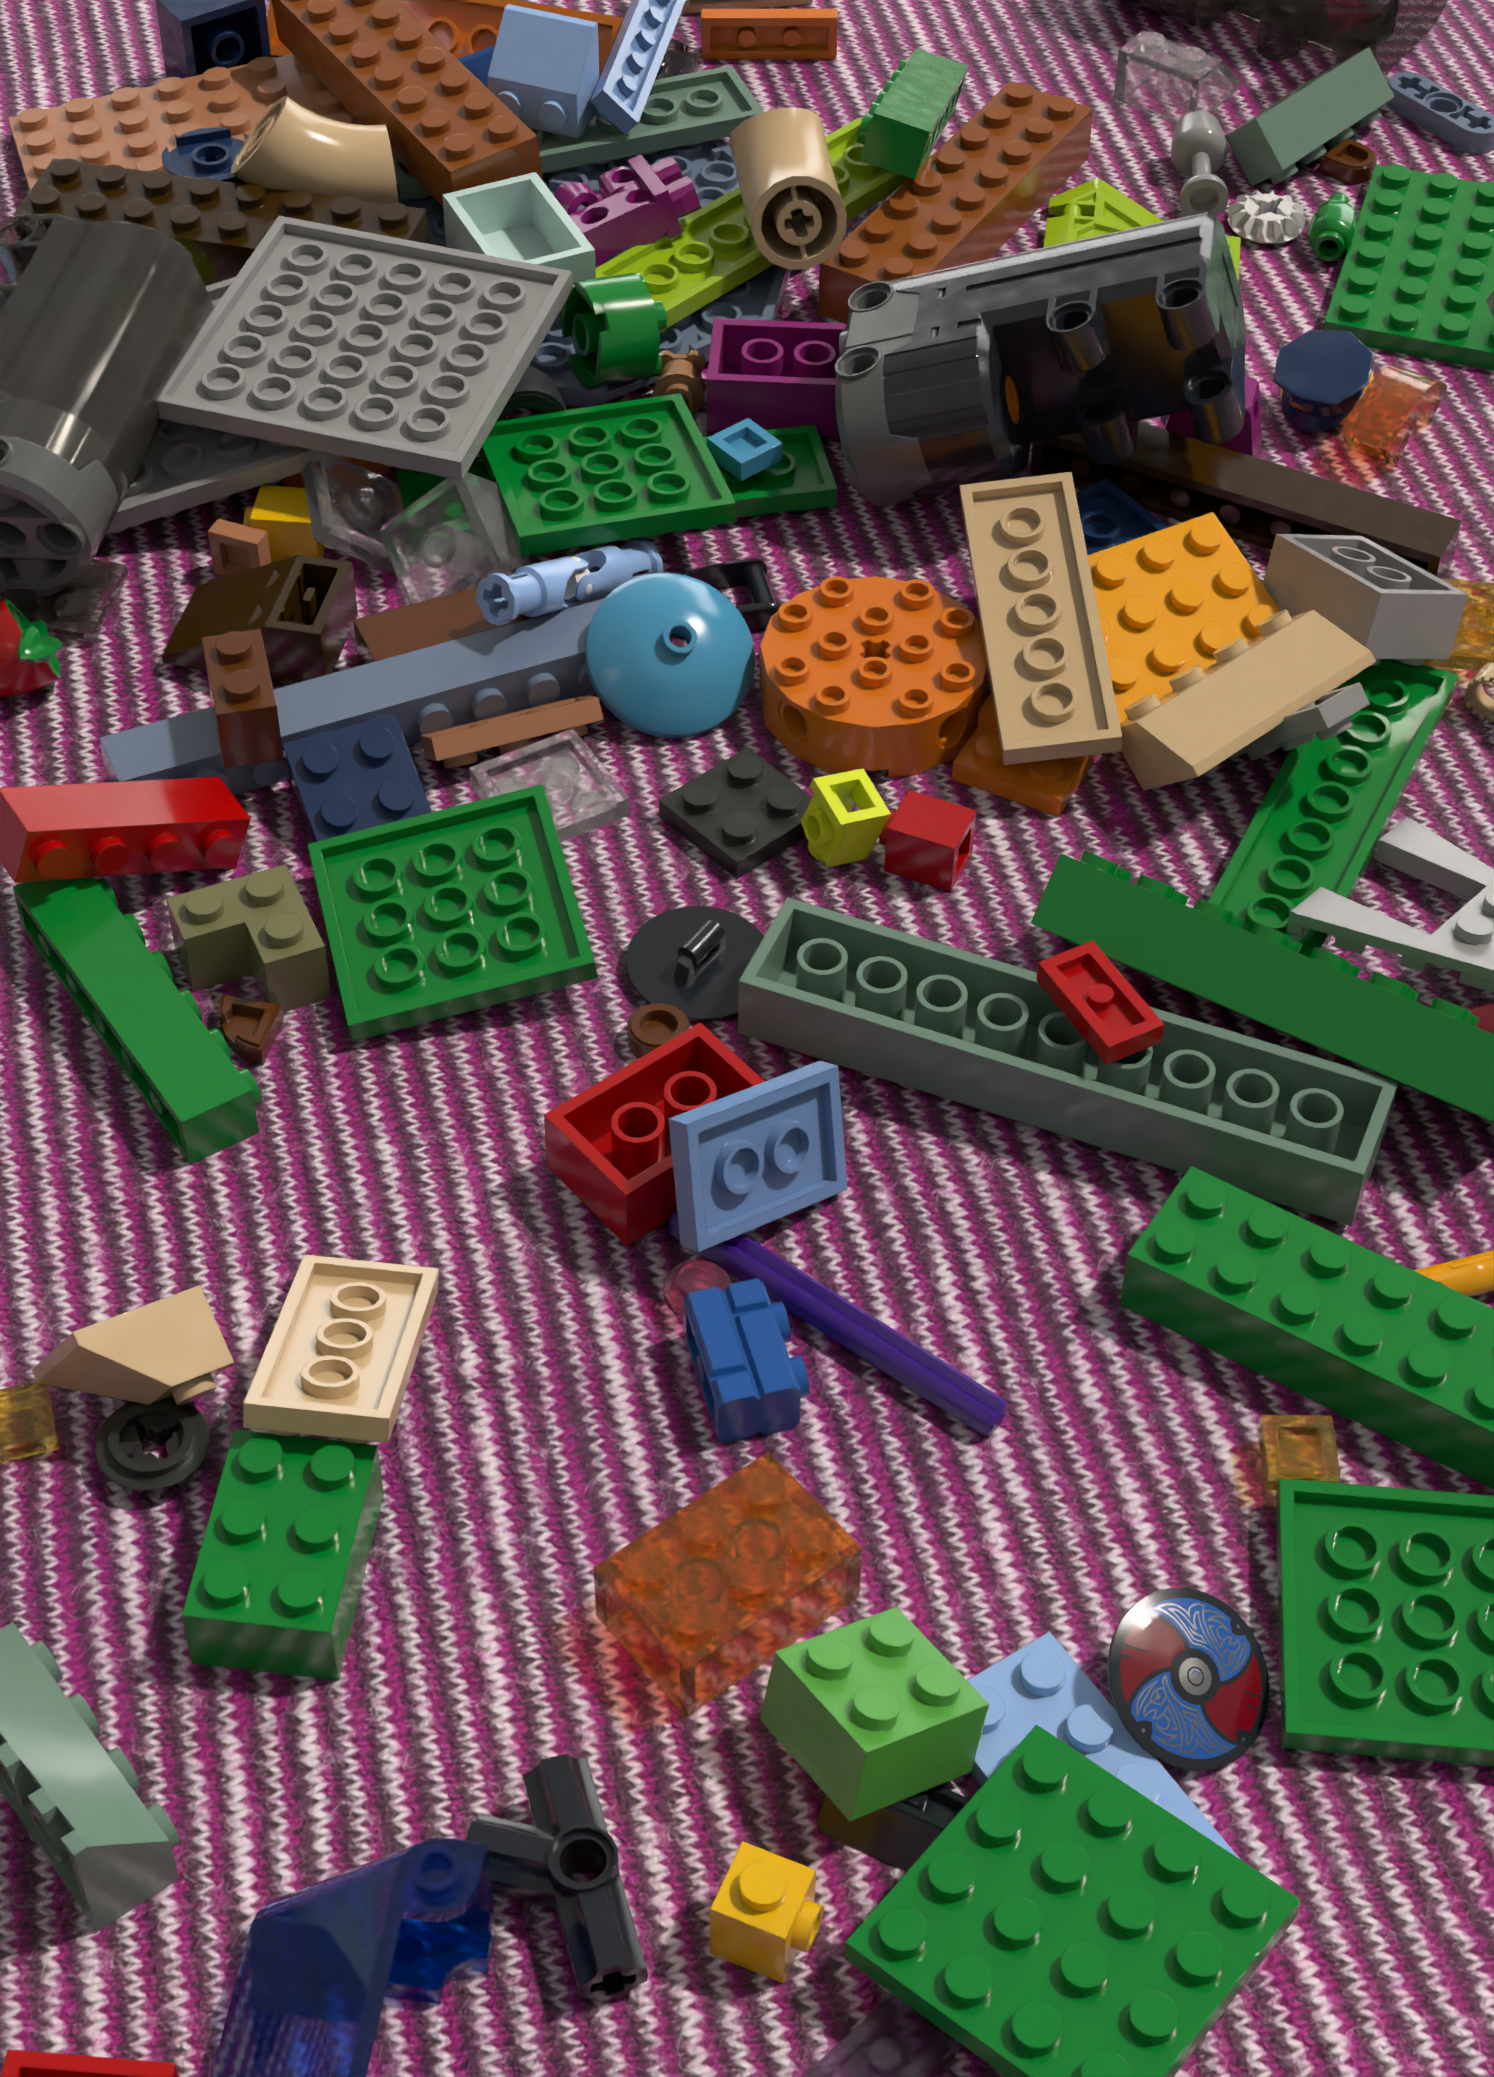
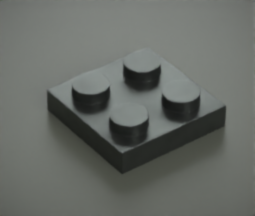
[659,747,812,879]

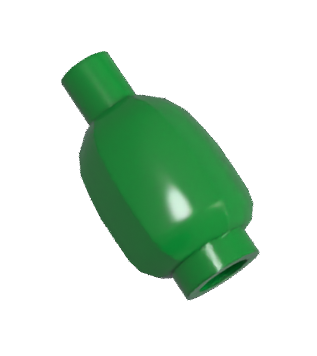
[1307,192,1356,261]

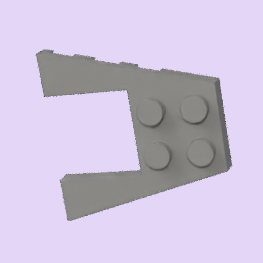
[1286,817,1494,993]

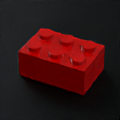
[544,1022,765,1246]

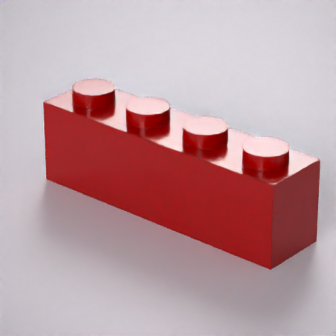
[0,777,251,883]

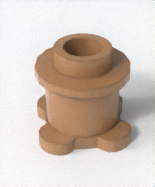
[653,350,707,414]

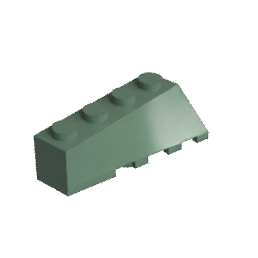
[1225,47,1395,187]
[0,1622,180,1932]

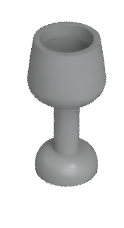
[1171,111,1229,216]

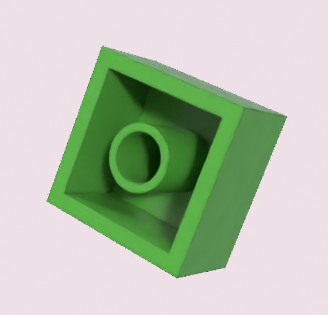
[760,1607,989,1822]

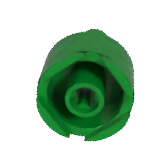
[561,273,667,387]

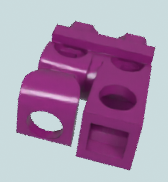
[554,154,701,268]

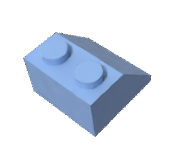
[487,4,599,138]

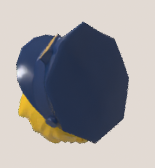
[1273,330,1377,433]

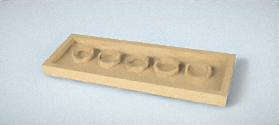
[960,472,1122,765]

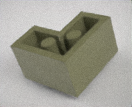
[166,864,332,1013]

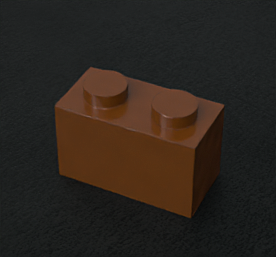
[201,629,284,769]

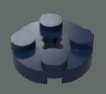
[162,127,249,184]

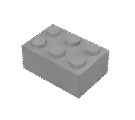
[1263,534,1469,666]

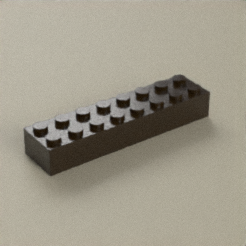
[13,158,431,289]

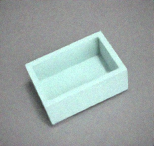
[442,172,596,312]

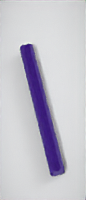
[668,1209,1007,1436]

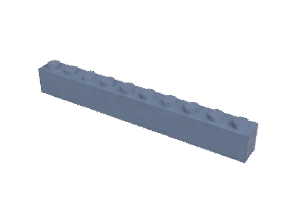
[99,598,672,796]

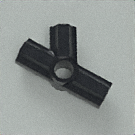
[459,1753,648,2002]

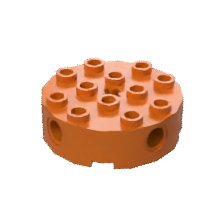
[759,576,989,778]

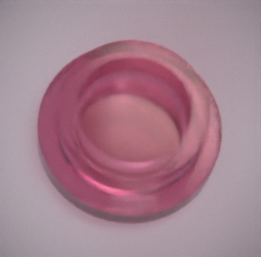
[663,1260,731,1322]

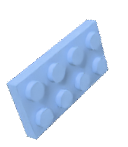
[967,1631,1241,1860]

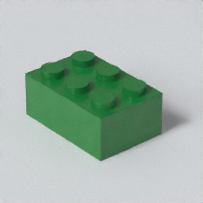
[182,1429,384,1681]

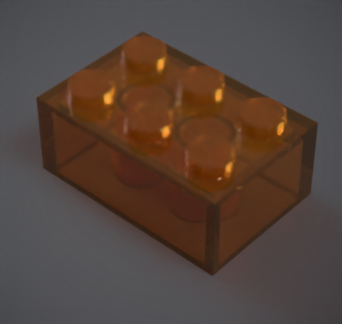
[594,1451,862,1717]

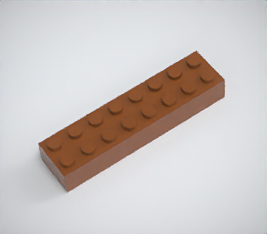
[271,0,543,207]
[818,81,1093,324]

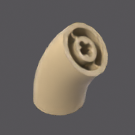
[231,96,399,204]
[729,107,847,270]

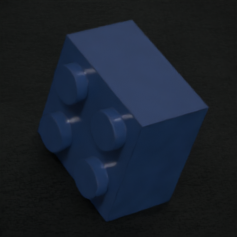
[155,0,271,79]

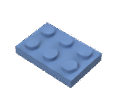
[668,1061,848,1252]

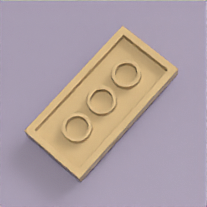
[243,1254,439,1444]

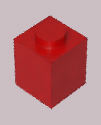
[879,790,976,892]

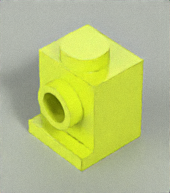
[800,768,891,868]

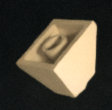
[32,1285,234,1406]

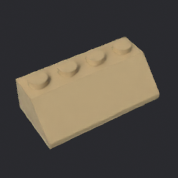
[1120,609,1376,791]

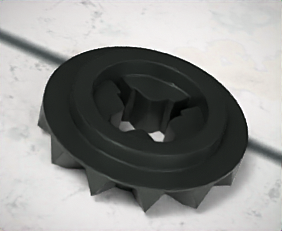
[95,1397,212,1499]

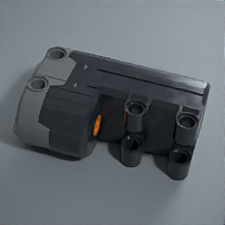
[835,212,1246,507]

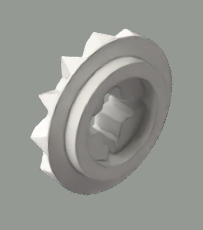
[1227,190,1306,244]

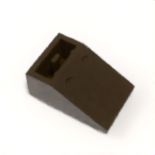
[162,555,358,683]

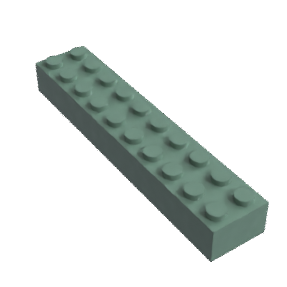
[738,897,1399,1226]

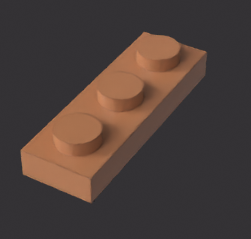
[420,695,604,768]

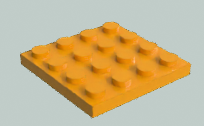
[1088,512,1281,723]

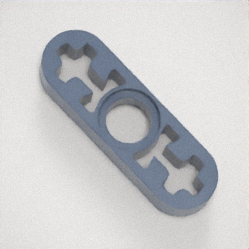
[1386,72,1494,154]

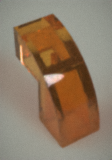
[1341,365,1447,466]

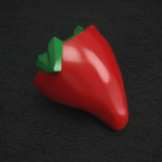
[0,599,63,697]

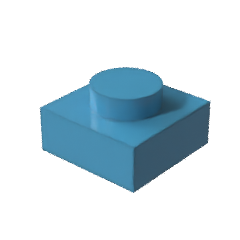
[707,418,783,481]

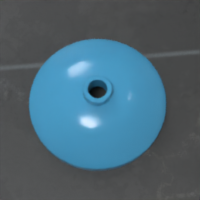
[585,573,755,738]

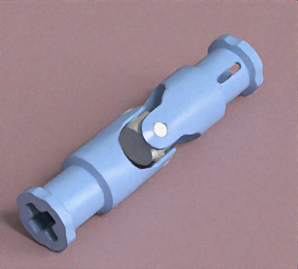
[477,538,663,626]

